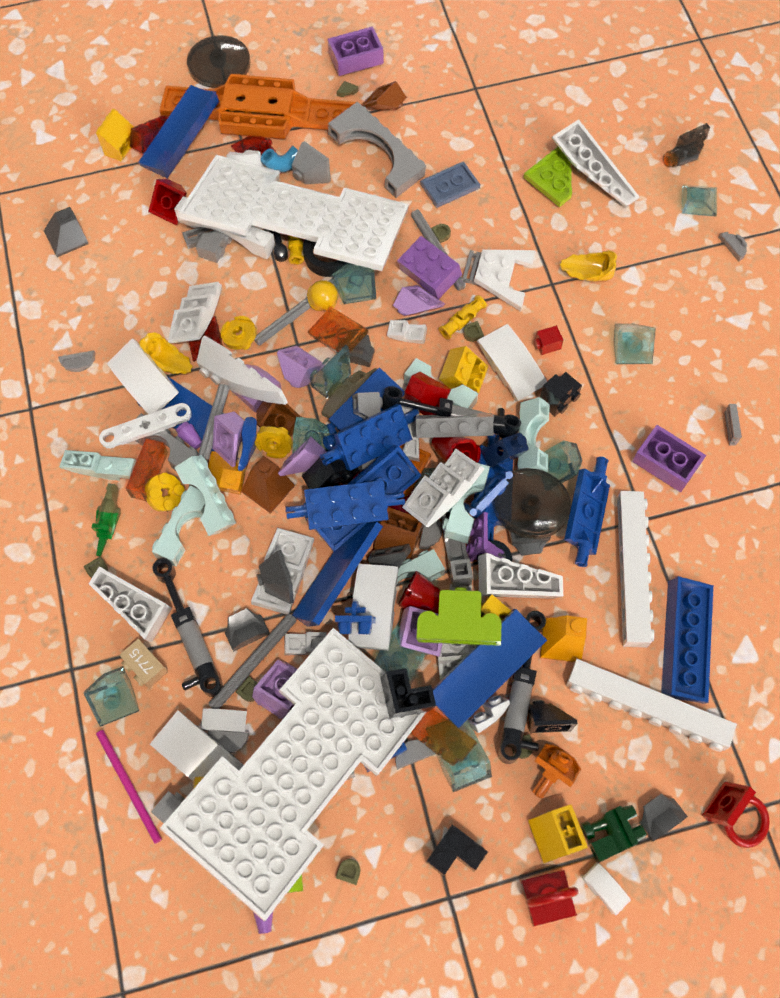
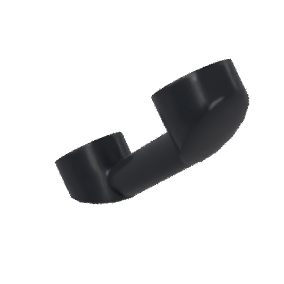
[269,230,288,262]

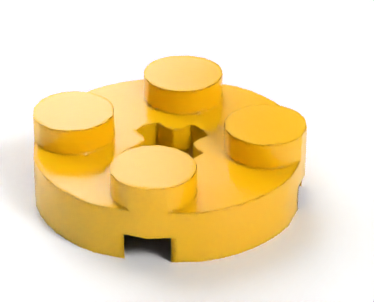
[220,316,257,350]
[255,426,293,459]
[145,473,185,512]

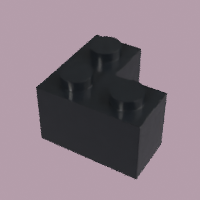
[540,372,582,417]
[302,458,360,489]
[380,668,436,719]
[426,824,488,877]

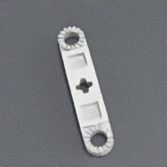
[99,403,192,449]

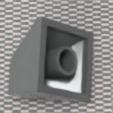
[44,207,89,257]
[256,550,294,604]

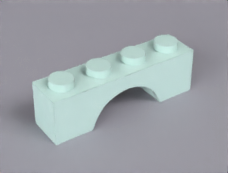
[404,358,478,409]
[517,397,549,477]
[175,455,236,536]
[442,463,490,544]
[152,486,205,567]
[396,549,445,585]

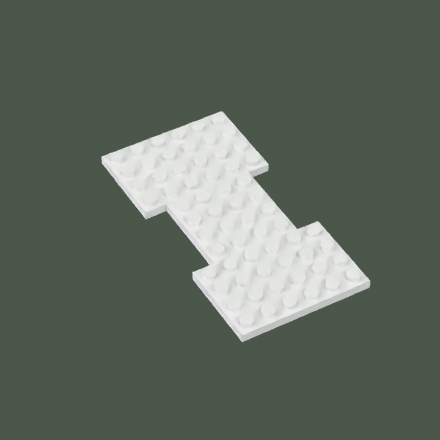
[178,155,409,271]
[160,628,426,921]

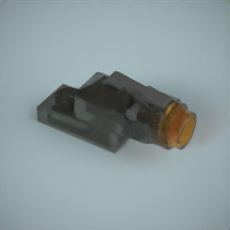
[663,123,711,168]

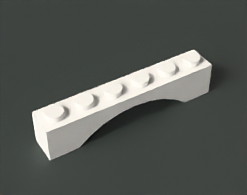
[175,196,275,259]

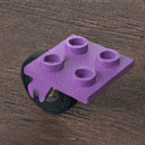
[466,512,513,562]

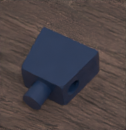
[481,433,529,468]

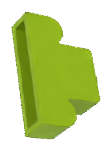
[417,588,502,646]

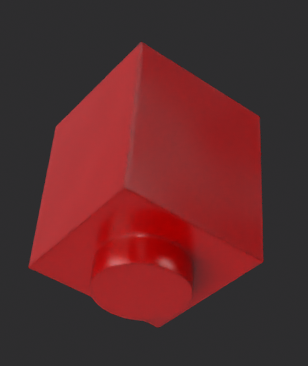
[533,325,564,355]

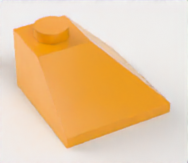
[208,451,247,495]
[540,615,587,663]

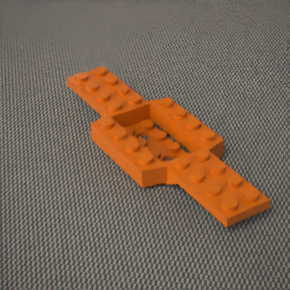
[159,74,356,139]

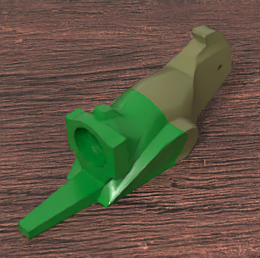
[91,483,121,557]

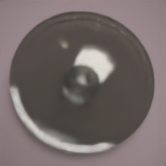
[187,35,251,88]
[493,468,571,539]

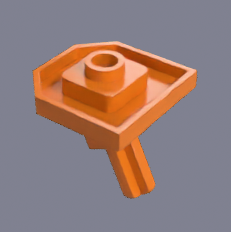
[533,744,581,799]

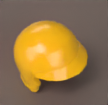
[307,280,338,311]

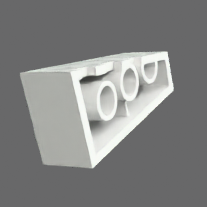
[478,553,563,599]
[89,567,172,643]

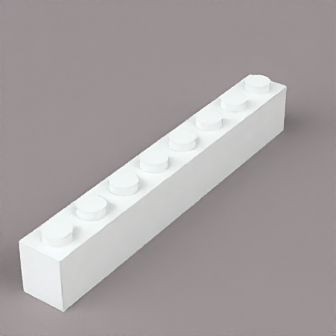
[617,491,654,648]
[566,659,737,752]

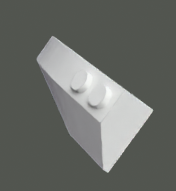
[552,119,640,207]
[197,336,288,405]

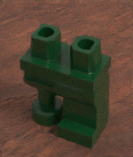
[580,805,647,863]

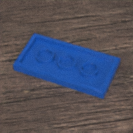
[328,367,405,431]

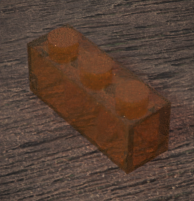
[125,438,168,502]

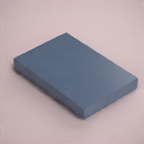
[420,161,480,208]

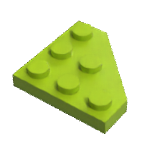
[523,147,572,207]

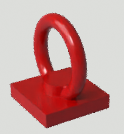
[702,782,770,848]
[521,870,579,927]

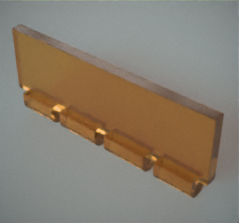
[410,709,477,766]

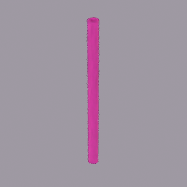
[96,730,162,844]

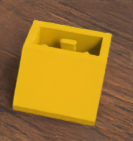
[96,109,138,162]
[439,346,489,394]
[528,804,588,864]

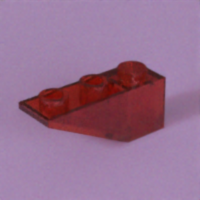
[130,115,168,154]

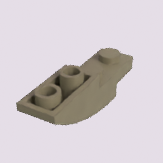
[321,368,386,418]

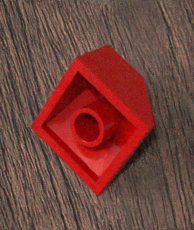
[148,179,187,225]
[405,371,452,415]

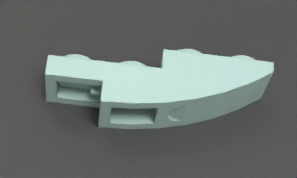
[59,450,138,481]

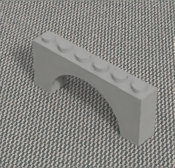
[328,102,426,198]

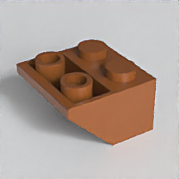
[374,507,424,560]

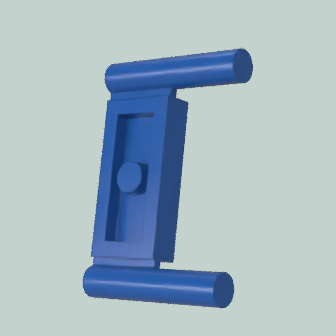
[463,465,513,516]

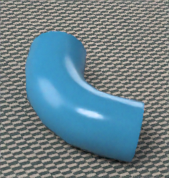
[261,146,298,173]

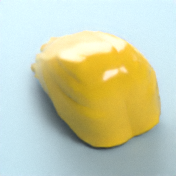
[560,250,617,281]
[139,332,193,374]

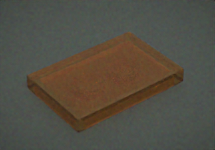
[307,307,369,358]

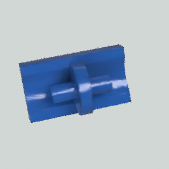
[335,601,376,635]

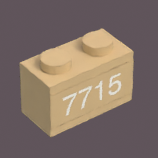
[119,639,168,689]

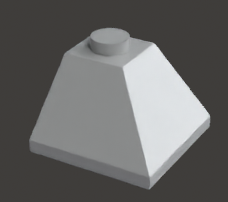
[292,141,331,184]

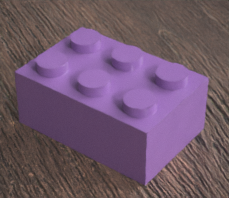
[328,26,384,76]
[397,236,462,300]
[632,425,706,492]

